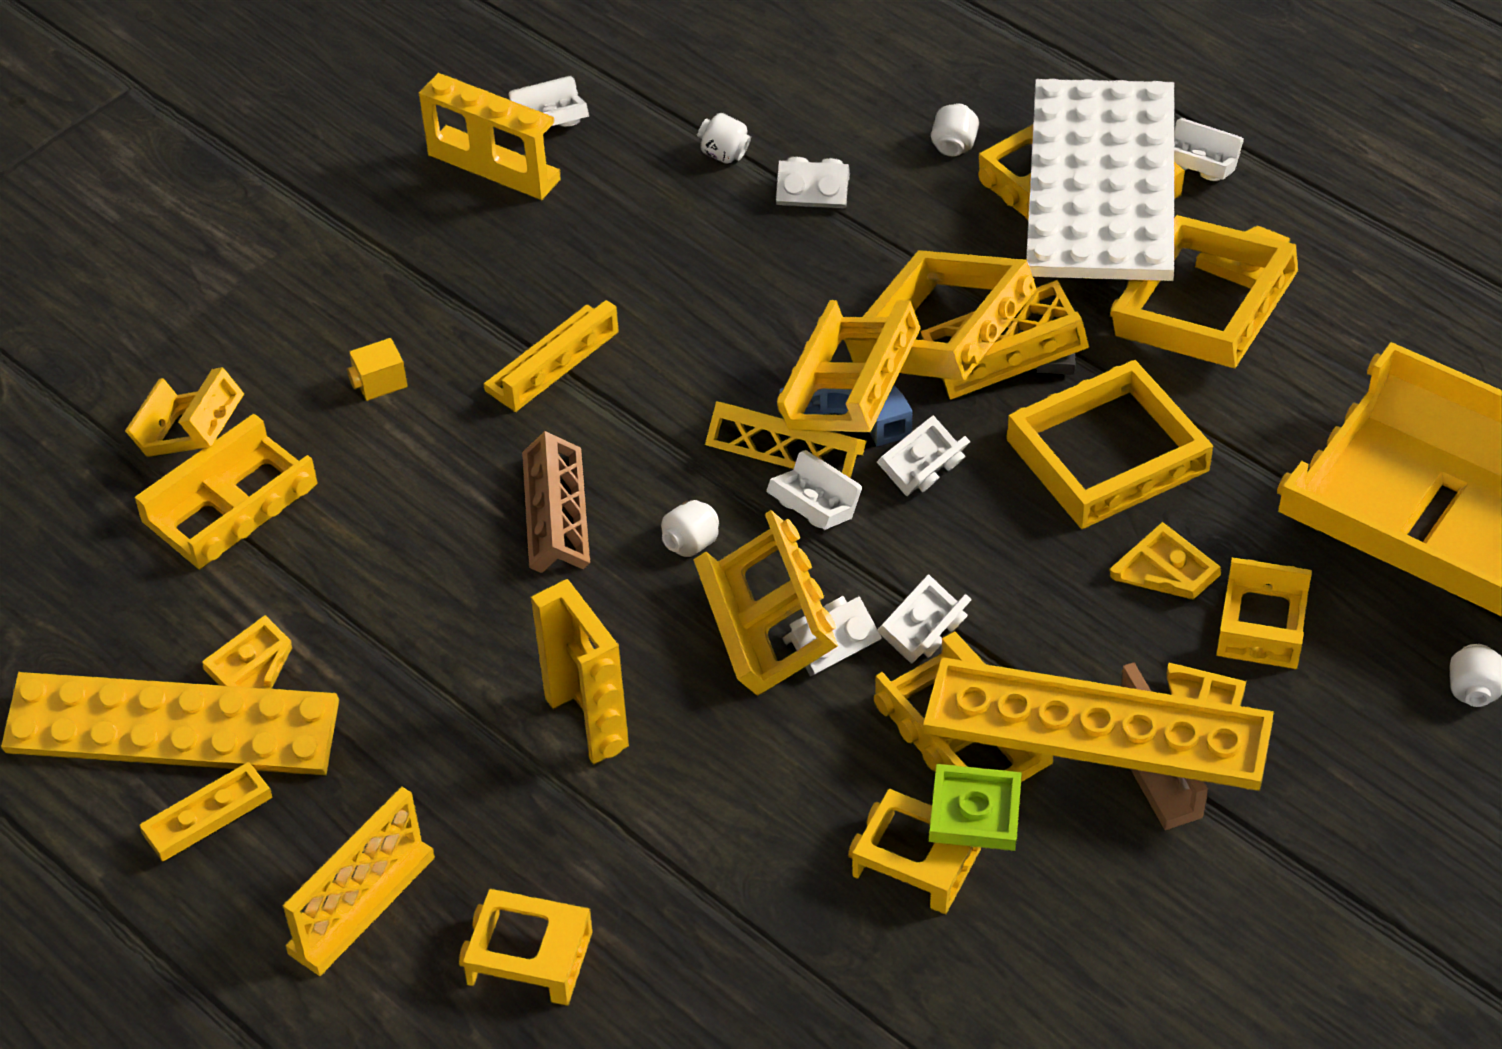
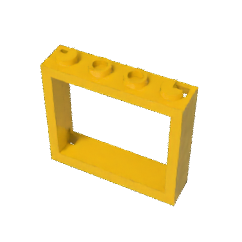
[1110,215,1298,368]
[844,250,1037,381]
[1007,360,1213,529]

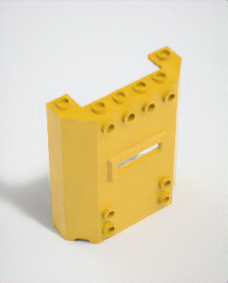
[1277,342,1502,616]

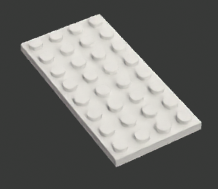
[1027,79,1174,281]

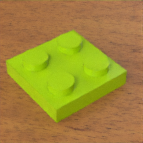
[929,764,1022,851]

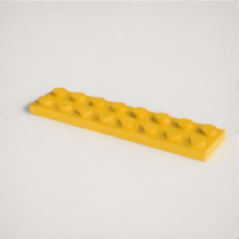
[923,657,1274,791]
[1,672,339,775]

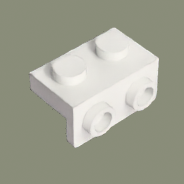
[509,76,589,131]
[1174,118,1243,181]
[776,157,850,208]
[877,415,970,496]
[766,450,862,530]
[877,574,972,664]
[782,596,882,676]

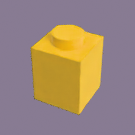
[347,338,408,401]

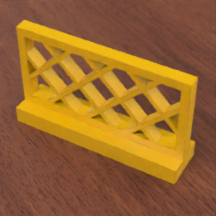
[921,280,1089,400]
[283,787,435,976]

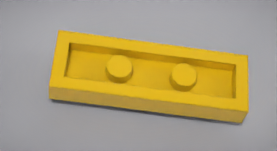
[139,762,272,862]

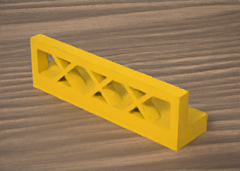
[484,300,619,412]
[705,401,866,478]

